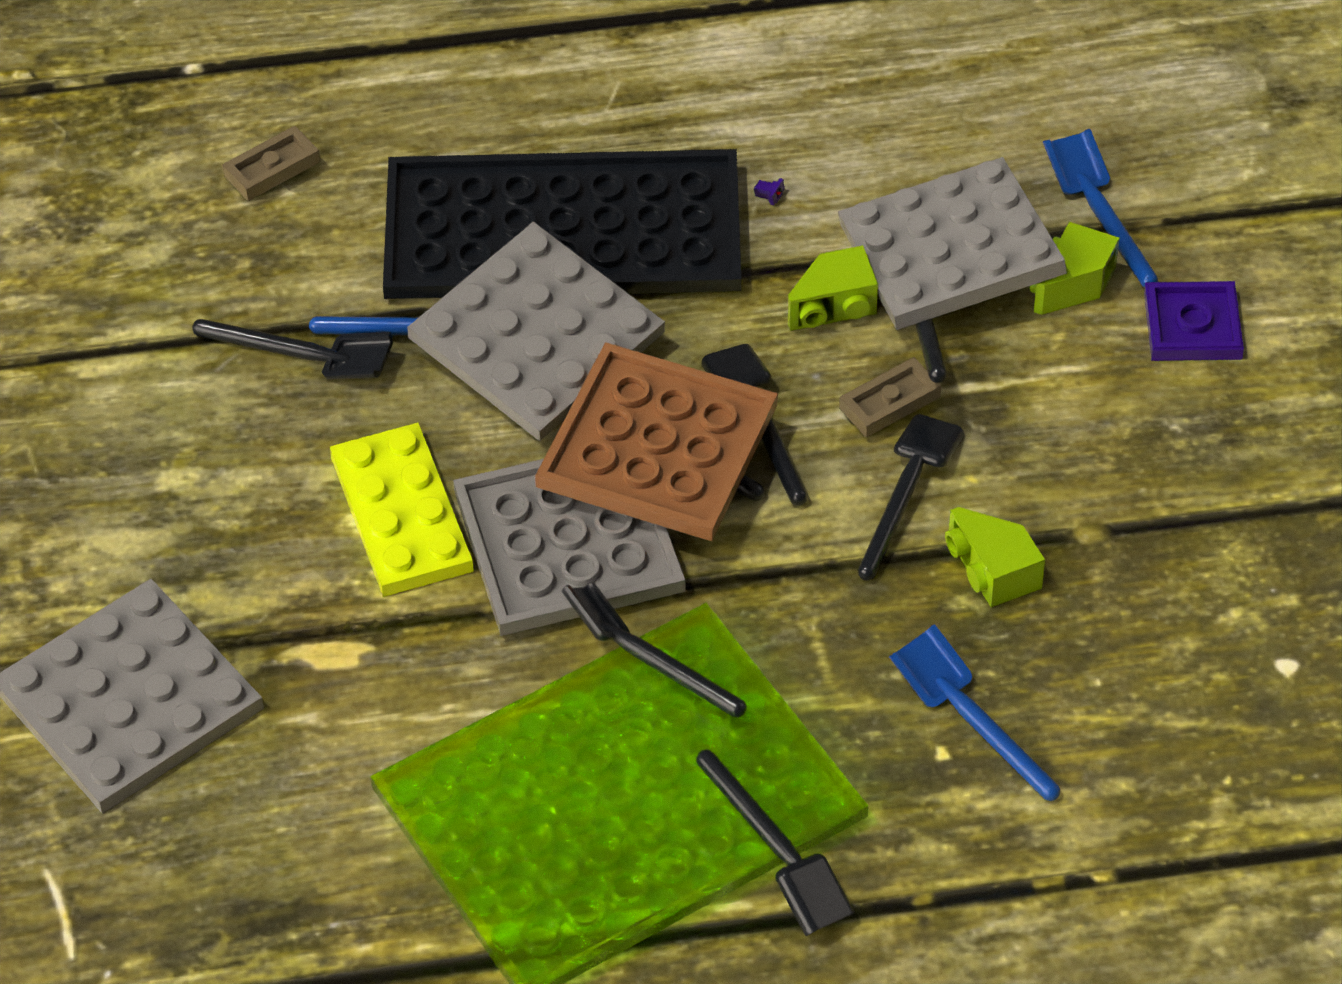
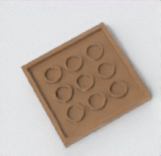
[535,342,778,541]

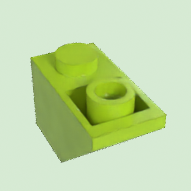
[1030,222,1120,315]
[788,245,878,331]
[945,507,1045,608]

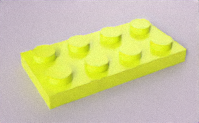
[330,422,474,597]

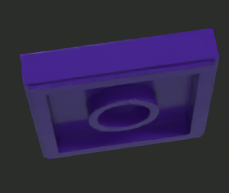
[1144,281,1244,361]

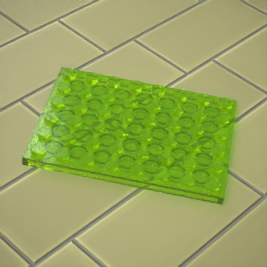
[370,603,868,984]

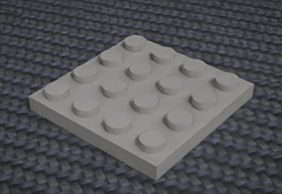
[838,157,1067,330]
[407,222,665,441]
[453,459,685,636]
[0,579,264,814]

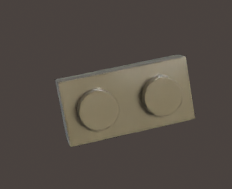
[222,126,321,201]
[839,357,941,438]

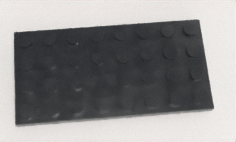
[383,149,742,299]

